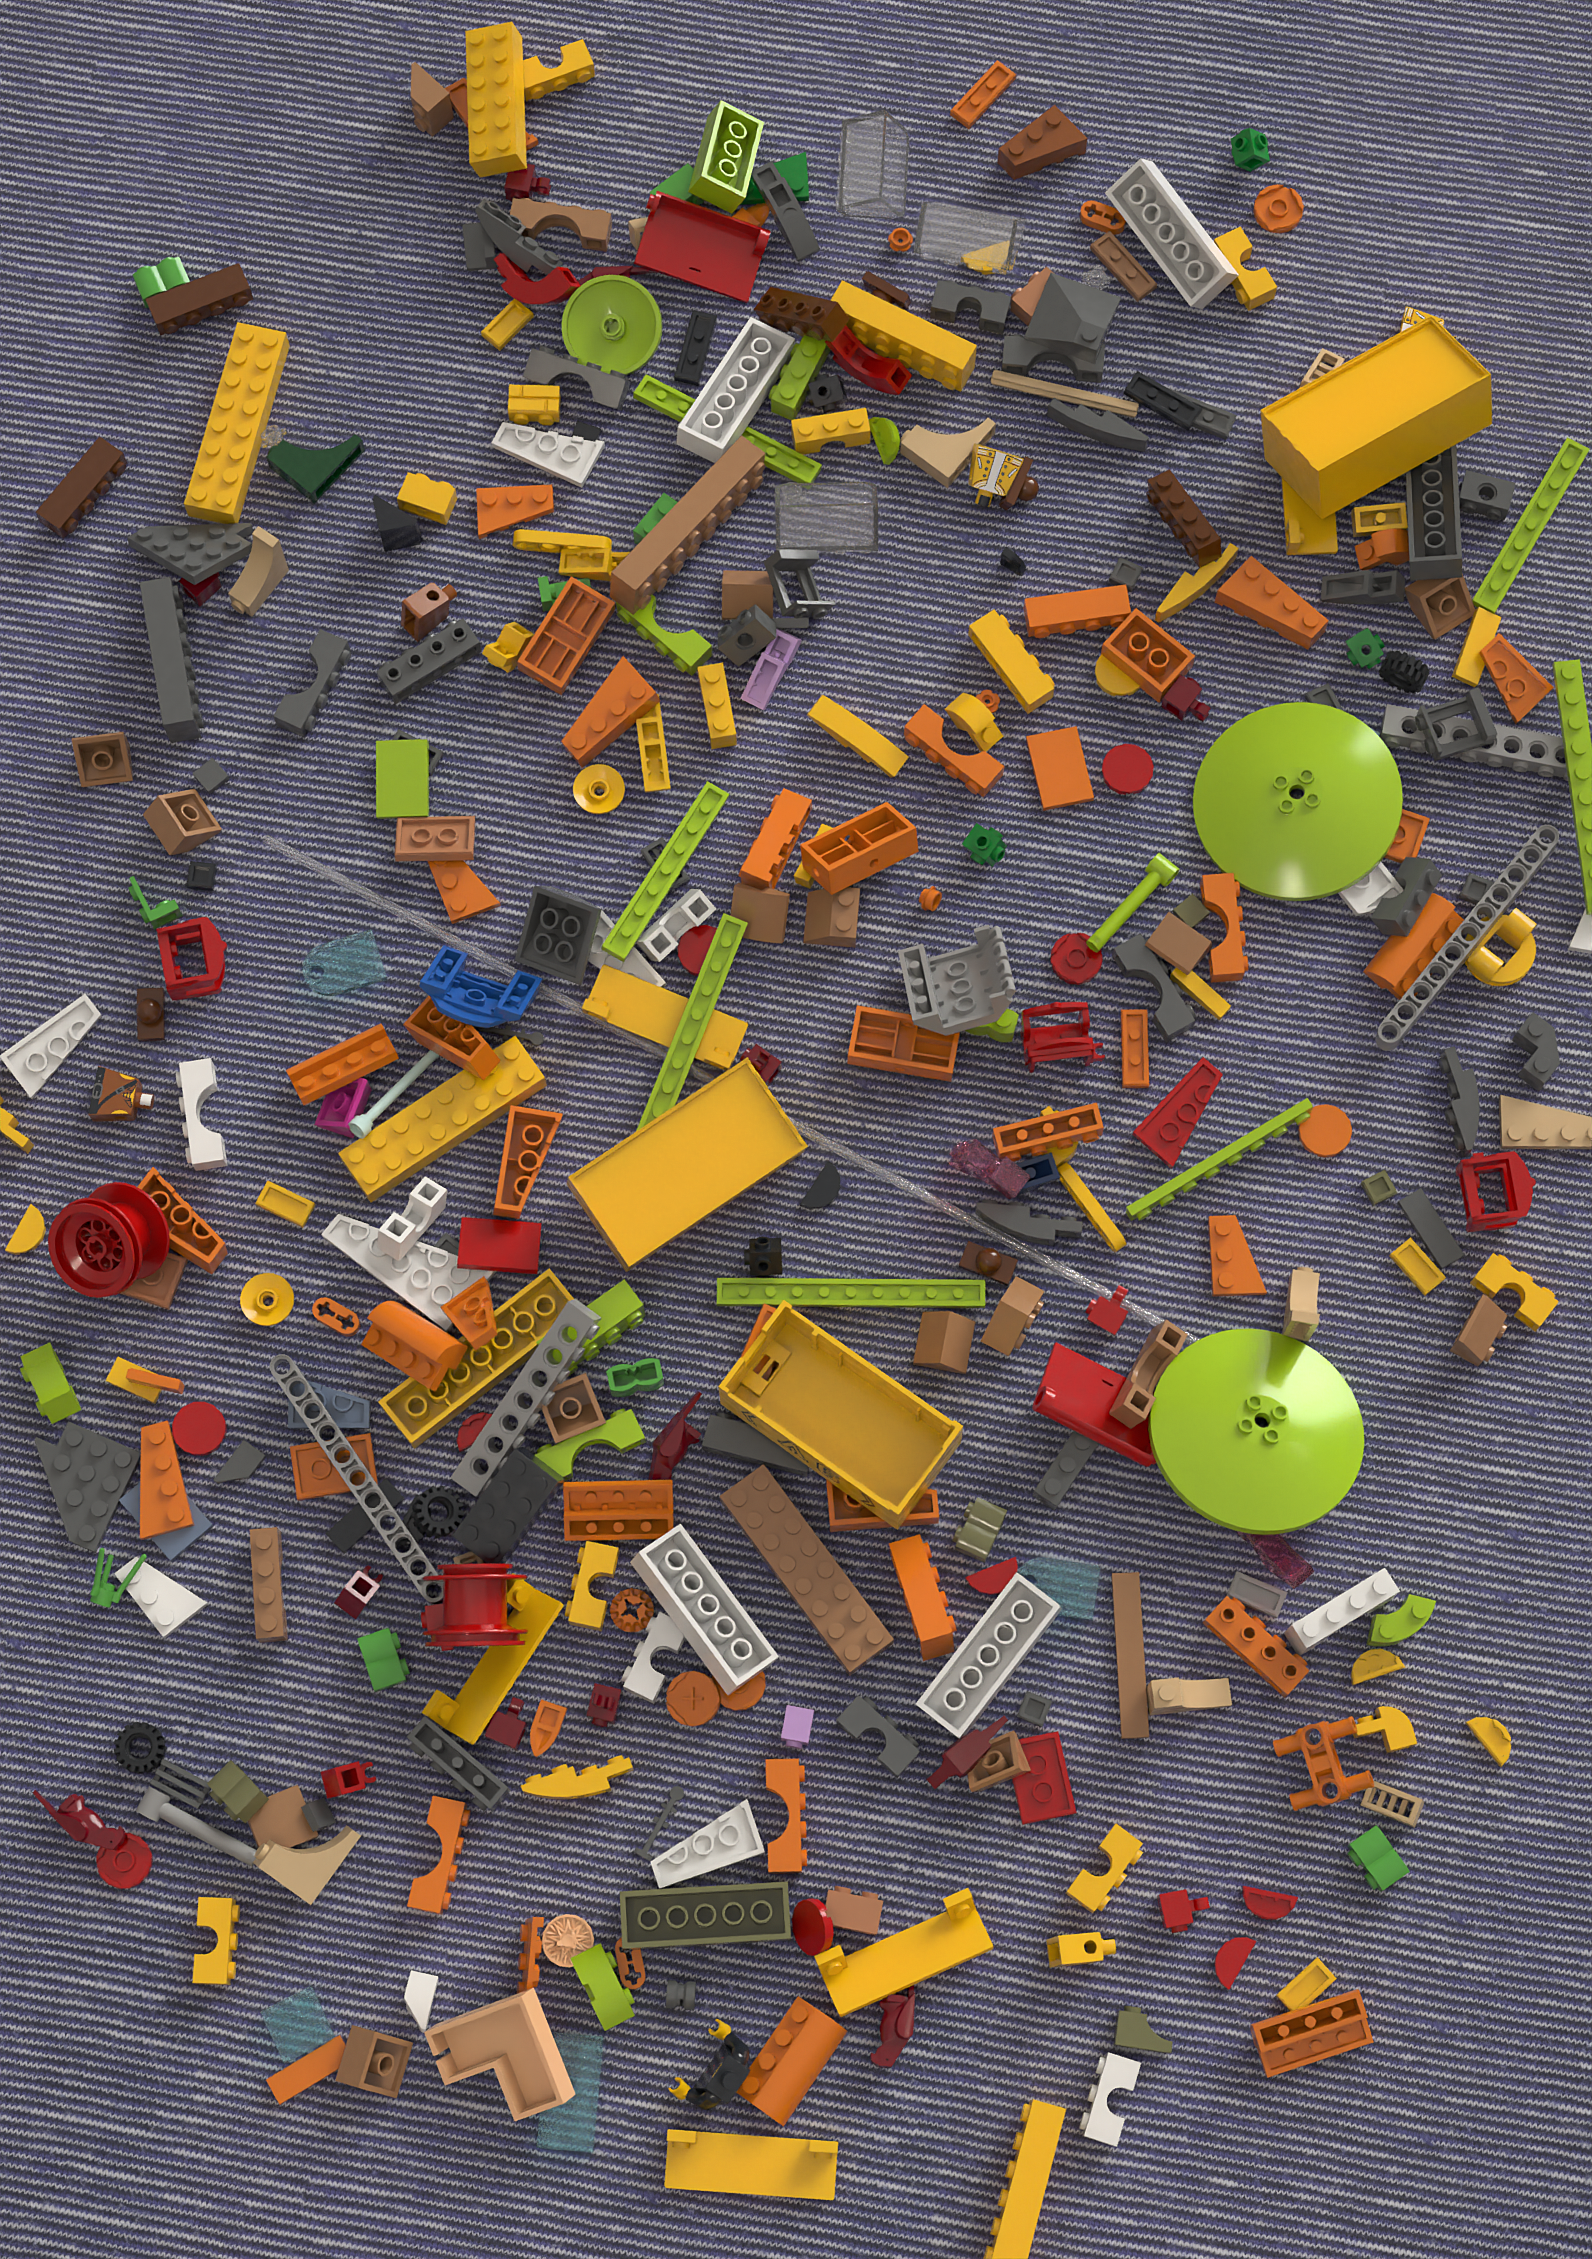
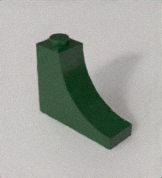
[266,434,365,504]

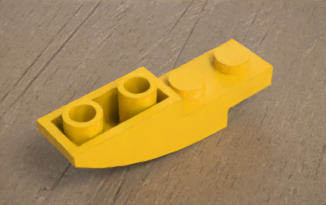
[521,1755,634,1799]

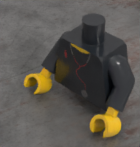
[668,2019,750,2110]

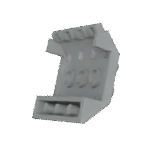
[898,925,1016,1036]

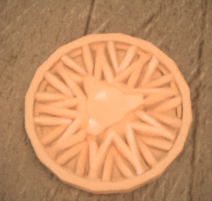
[542,1914,594,1968]

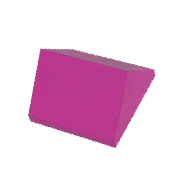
[314,1078,372,1138]

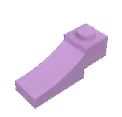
[740,629,802,710]

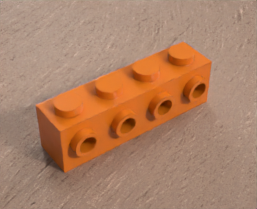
[1023,584,1131,638]
[992,1103,1104,1163]
[1203,1596,1310,1698]

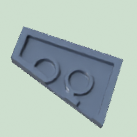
[288,1381,371,1429]

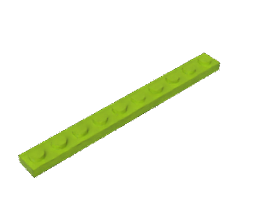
[1552,659,1592,915]
[636,913,748,1131]
[717,1278,985,1308]

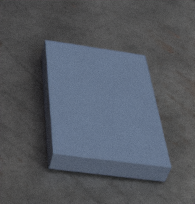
[119,1482,214,1562]

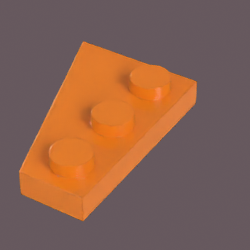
[476,484,554,539]
[1479,633,1554,725]
[427,860,501,924]
[1208,1215,1267,1296]
[440,1276,498,1350]

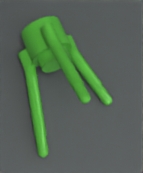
[90,1548,147,1608]

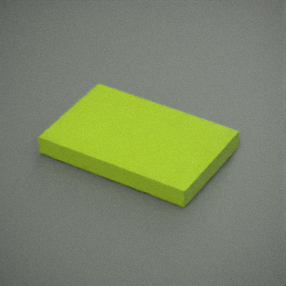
[376,739,429,819]

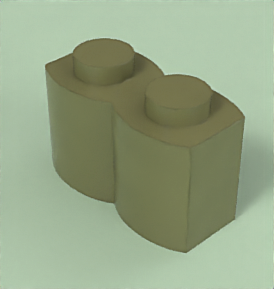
[952,1497,1007,1563]
[207,1760,269,1823]

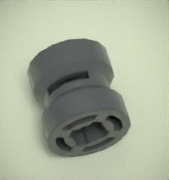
[666,1980,696,2010]

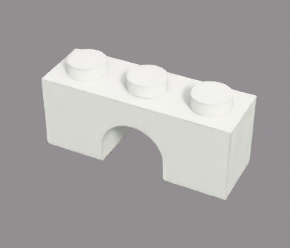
[636,889,716,962]
[377,1177,447,1261]
[621,1612,686,1704]
[1079,2052,1141,2147]

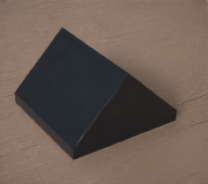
[372,495,423,552]

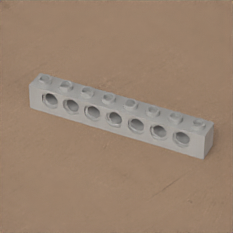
[1380,704,1568,781]
[450,1299,601,1497]

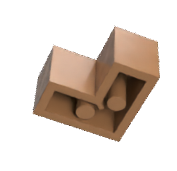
[981,1276,1044,1356]

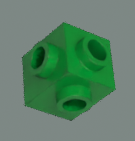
[1230,128,1270,172]
[1345,628,1385,669]
[962,823,1007,867]

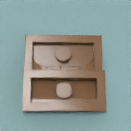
[730,883,790,943]
[248,1785,318,1848]

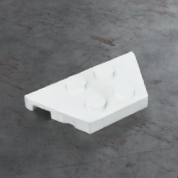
[1338,862,1404,916]

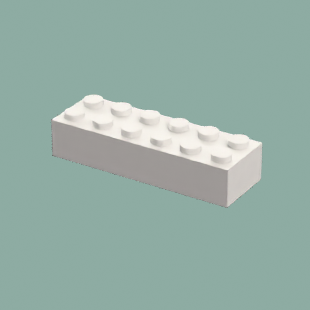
[1105,158,1239,309]
[677,317,795,463]
[630,1524,779,1695]
[916,1572,1062,1739]

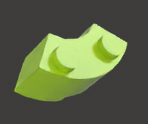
[20,1342,81,1424]
[1366,1594,1436,1647]
[570,1943,635,2031]

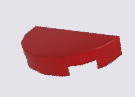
[457,1412,492,1452]
[965,1557,1018,1595]
[1242,1886,1298,1920]
[1214,1937,1256,1990]

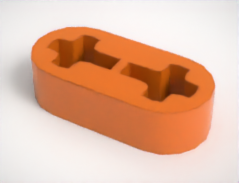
[1080,200,1126,235]
[312,1297,360,1337]
[615,1937,646,1989]

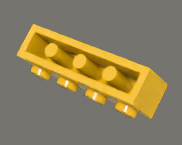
[968,609,1055,714]

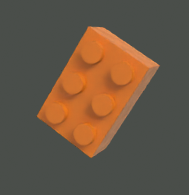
[1101,608,1195,703]

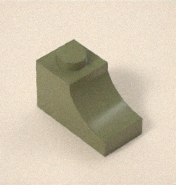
[1113,2006,1173,2054]

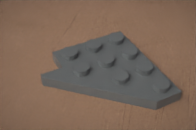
[127,523,253,585]
[34,1421,141,1553]

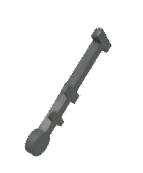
[472,1025,544,1046]
[634,1786,684,1861]

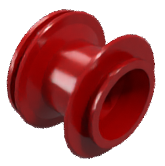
[48,1182,170,1298]
[422,1564,528,1647]

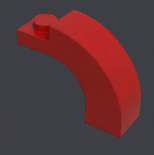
[493,253,581,306]
[825,325,912,395]

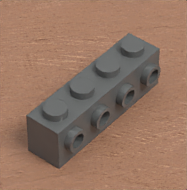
[376,618,482,705]
[407,1716,511,1812]

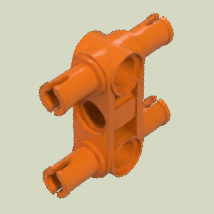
[1273,1716,1374,1811]

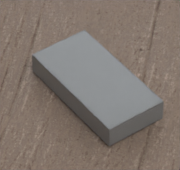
[1226,1571,1288,1619]

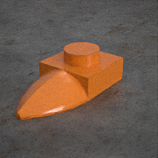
[732,203,770,227]
[530,1699,568,1757]

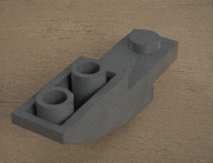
[751,161,820,262]
[475,199,563,275]
[1439,1046,1480,1157]
[975,1199,1083,1246]

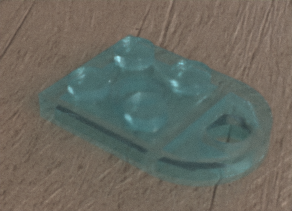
[302,929,388,996]
[1018,1557,1101,1621]

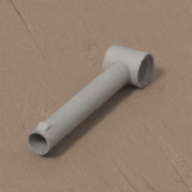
[136,1786,257,1867]

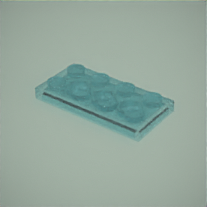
[536,2032,604,2152]

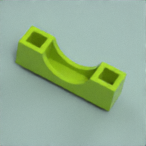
[616,594,713,676]
[535,1408,646,1482]

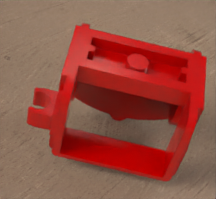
[156,917,228,1001]
[1020,1002,1105,1073]
[1455,1151,1536,1232]

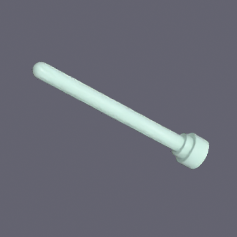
[348,1050,439,1139]

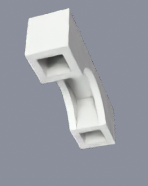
[176,1058,227,1171]

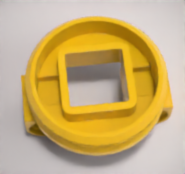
[1465,908,1537,986]

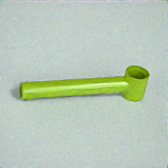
[1086,853,1180,952]

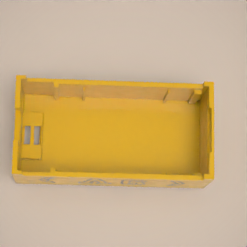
[718,1300,963,1530]

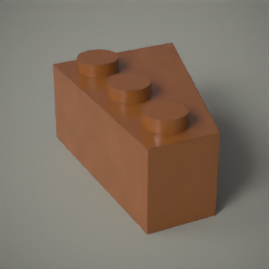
[997,105,1088,180]

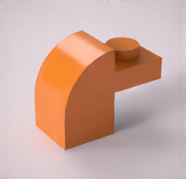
[1354,528,1409,570]

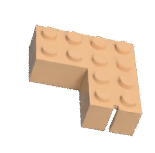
[424,1988,576,2121]

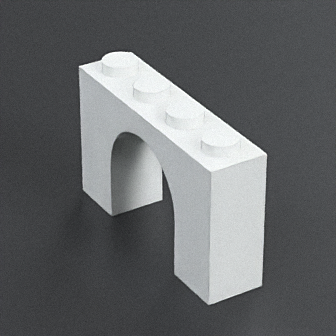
[1284,1568,1400,1656]

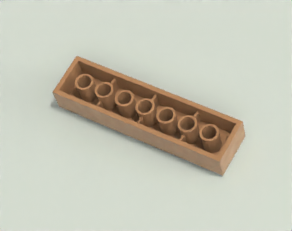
[610,435,765,615]
[720,1464,894,1676]

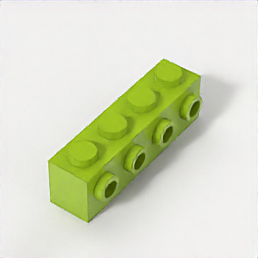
[769,336,831,420]

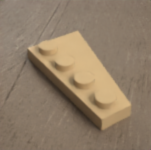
[1499,1095,1592,1149]

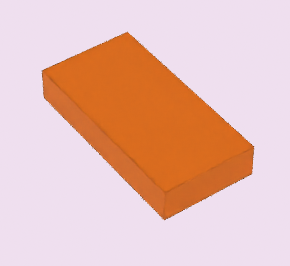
[126,1368,185,1394]

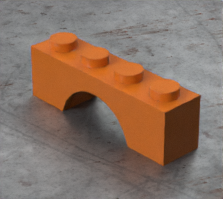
[904,704,1004,798]
[1200,873,1248,983]
[765,1758,807,1874]
[407,1796,471,1915]

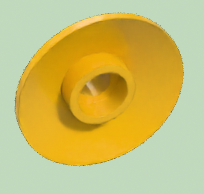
[573,764,625,814]
[240,1273,294,1326]

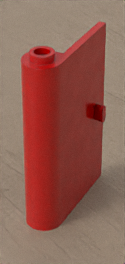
[634,191,771,303]
[1032,1342,1156,1467]

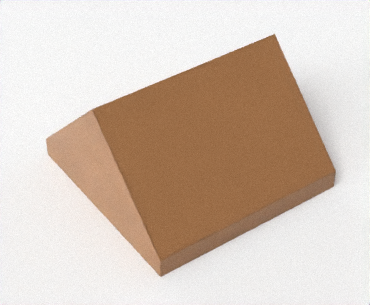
[722,570,774,620]
[71,732,133,787]
[1145,912,1212,975]
[913,1311,975,1374]
[968,1730,1031,1792]

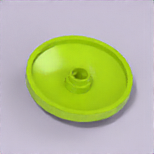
[562,275,662,376]

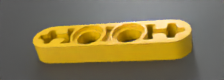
[512,529,612,553]
[1057,1162,1127,1252]

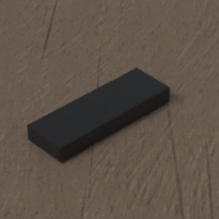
[674,310,717,386]
[1124,371,1202,431]
[325,1478,405,1554]

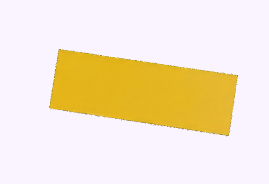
[1452,607,1501,687]

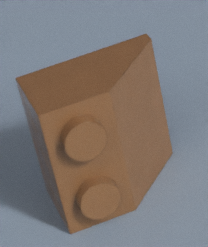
[411,62,454,137]
[1405,574,1475,639]
[143,789,222,855]
[803,887,860,948]
[1450,1294,1508,1366]
[541,1373,606,1444]
[335,2025,413,2098]

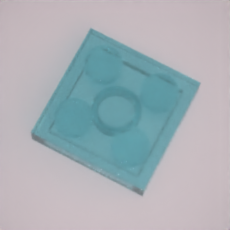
[260,1986,336,2064]

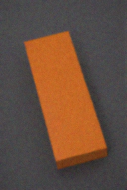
[950,60,1016,129]
[1120,1010,1149,1088]
[266,2035,346,2105]

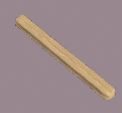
[991,370,1139,418]

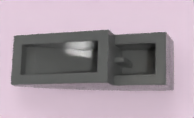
[1321,570,1405,604]

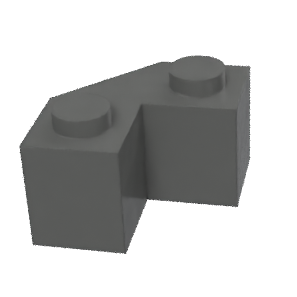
[1512,1012,1560,1092]

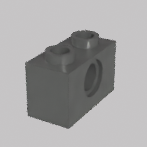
[1459,470,1516,520]
[718,604,776,667]

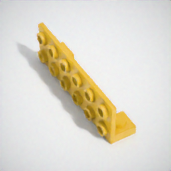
[1281,477,1338,555]
[582,964,748,1071]
[422,1573,563,1745]
[814,1888,994,2017]
[664,2129,838,2200]

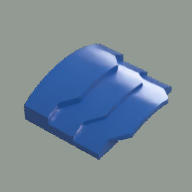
[419,945,542,1028]

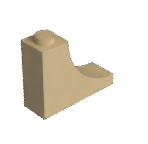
[900,418,996,488]
[228,526,289,616]
[1282,1267,1320,1341]
[1146,1677,1232,1716]
[253,1825,361,1905]

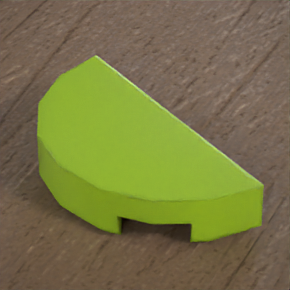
[869,417,900,465]

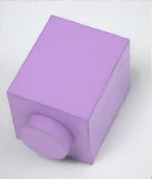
[781,1705,814,1749]

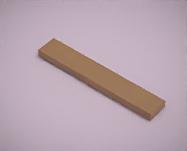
[1111,1572,1149,1739]

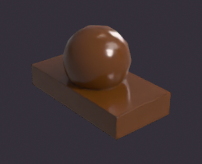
[862,271,911,310]
[999,456,1039,510]
[136,987,165,1042]
[958,1241,1018,1286]

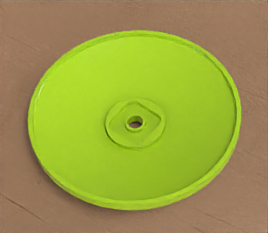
[1193,702,1403,901]
[1149,1328,1364,1535]

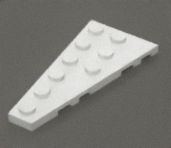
[321,1214,496,1332]

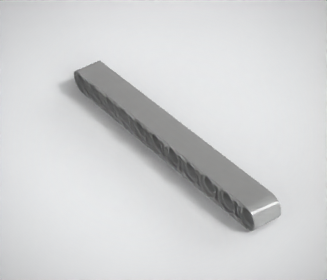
[1376,825,1559,1051]
[270,1354,443,1604]

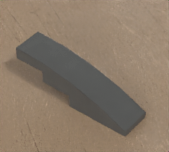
[1047,398,1149,452]

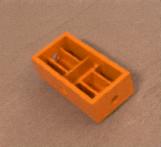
[517,576,615,696]
[800,802,919,895]
[847,1005,960,1082]

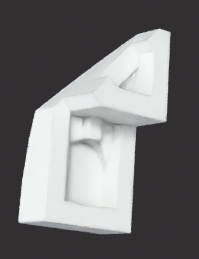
[404,1970,438,2033]

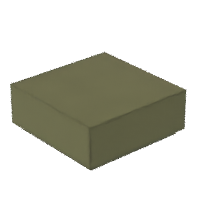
[1173,893,1210,928]
[1360,1170,1398,1206]

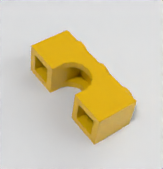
[523,39,595,101]
[1214,226,1277,311]
[791,408,871,455]
[698,663,737,749]
[1470,1253,1559,1332]
[565,1541,620,1631]
[1066,1824,1143,1913]
[192,1897,240,1985]

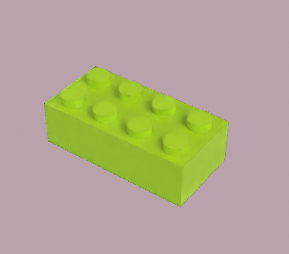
[688,100,764,214]
[536,1279,646,1376]

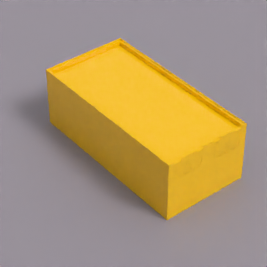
[1260,315,1492,519]
[566,1057,808,1272]

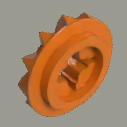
[610,1588,654,1632]

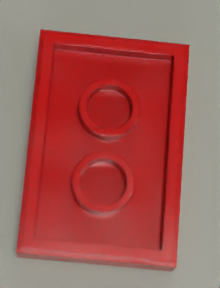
[457,1217,542,1274]
[1012,1731,1077,1825]

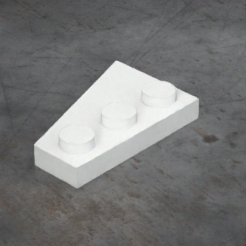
[114,1557,208,1638]

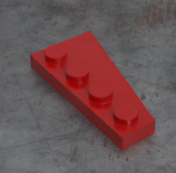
[1132,1057,1223,1169]

